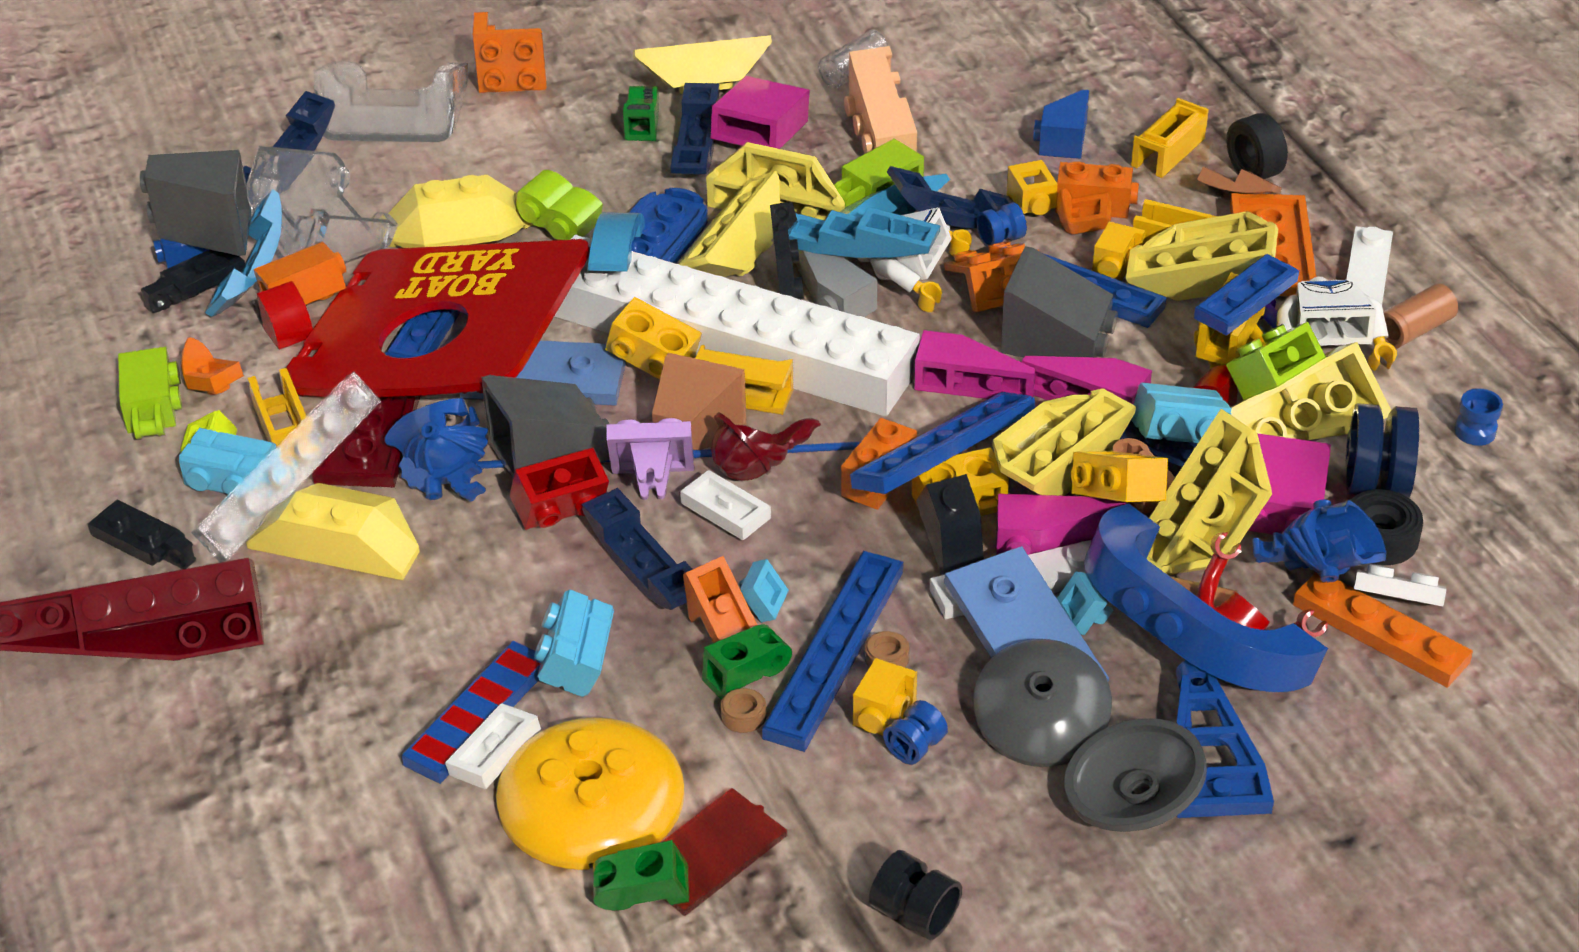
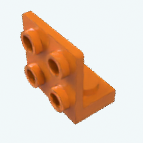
[473,12,547,93]
[944,241,1040,312]

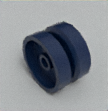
[1345,403,1419,498]

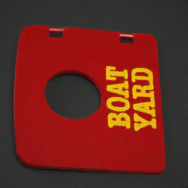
[286,239,590,397]

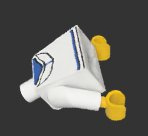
[858,208,972,312]
[1277,277,1397,371]

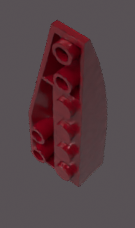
[0,558,265,661]

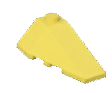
[1231,342,1391,440]

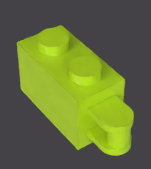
[834,138,924,208]
[118,346,182,439]

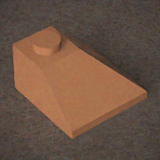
[652,353,747,450]

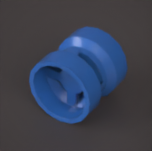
[976,202,1027,247]
[1455,388,1503,446]
[883,700,948,765]

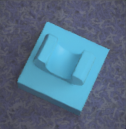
[739,559,789,623]
[1057,571,1114,635]

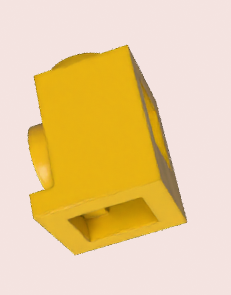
[1007,160,1058,215]
[1092,221,1145,281]
[853,658,917,736]

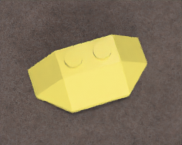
[633,35,772,94]
[706,142,845,221]
[678,171,780,277]
[382,175,532,248]
[1126,211,1278,301]
[992,388,1136,496]
[1147,409,1272,575]
[246,483,420,580]

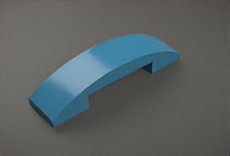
[205,189,282,317]
[588,212,645,272]

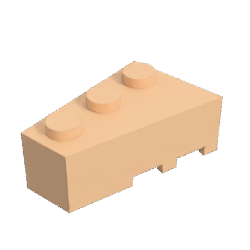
[844,46,917,154]

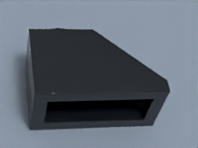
[916,474,984,575]

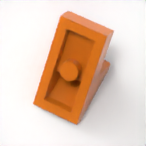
[683,556,757,643]

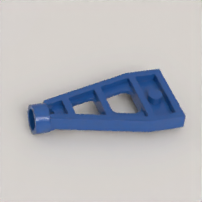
[1176,660,1274,818]

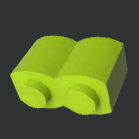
[516,170,603,240]

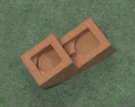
[1197,167,1282,194]

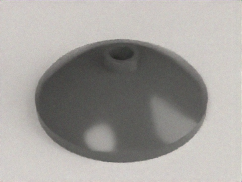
[973,639,1112,767]
[1064,718,1207,832]

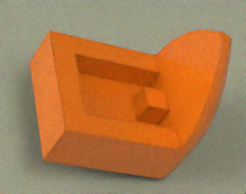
[1057,189,1112,234]
[181,337,244,395]

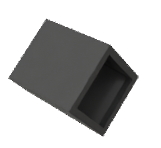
[140,150,252,256]
[1001,246,1118,358]
[481,375,610,478]

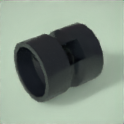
[869,850,962,940]

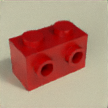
[510,447,609,530]

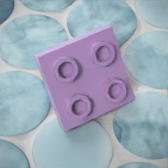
[606,418,694,500]

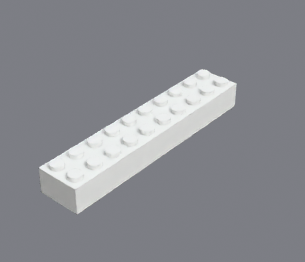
[554,235,920,417]

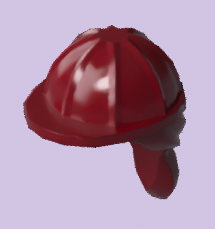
[711,412,821,481]

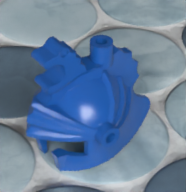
[385,398,488,502]
[1252,499,1386,583]

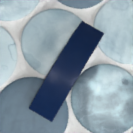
[670,83,719,174]
[243,91,335,206]
[887,166,1013,229]
[582,488,693,610]

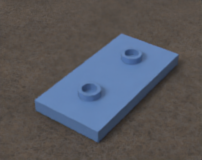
[460,341,626,406]
[944,546,1109,692]

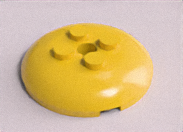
[496,717,684,870]

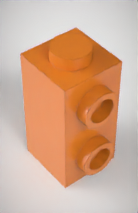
[1055,161,1139,219]
[253,242,346,305]
[841,418,917,510]

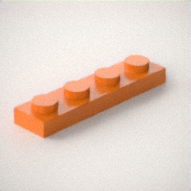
[1293,573,1473,688]

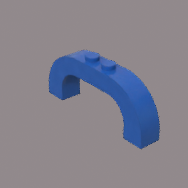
[1084,503,1328,692]

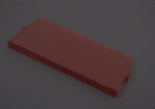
[662,788,787,916]

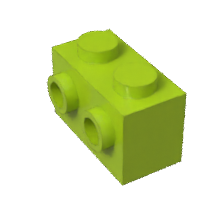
[1226,322,1326,400]

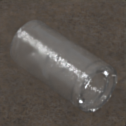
[818,30,888,89]

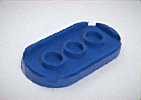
[629,188,708,264]

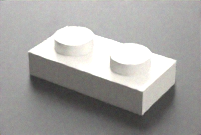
[680,470,771,540]
[1354,564,1447,606]
[445,703,541,790]

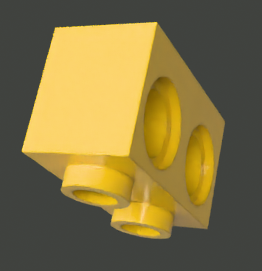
[605,297,702,379]
[912,447,1009,516]
[1071,451,1168,502]

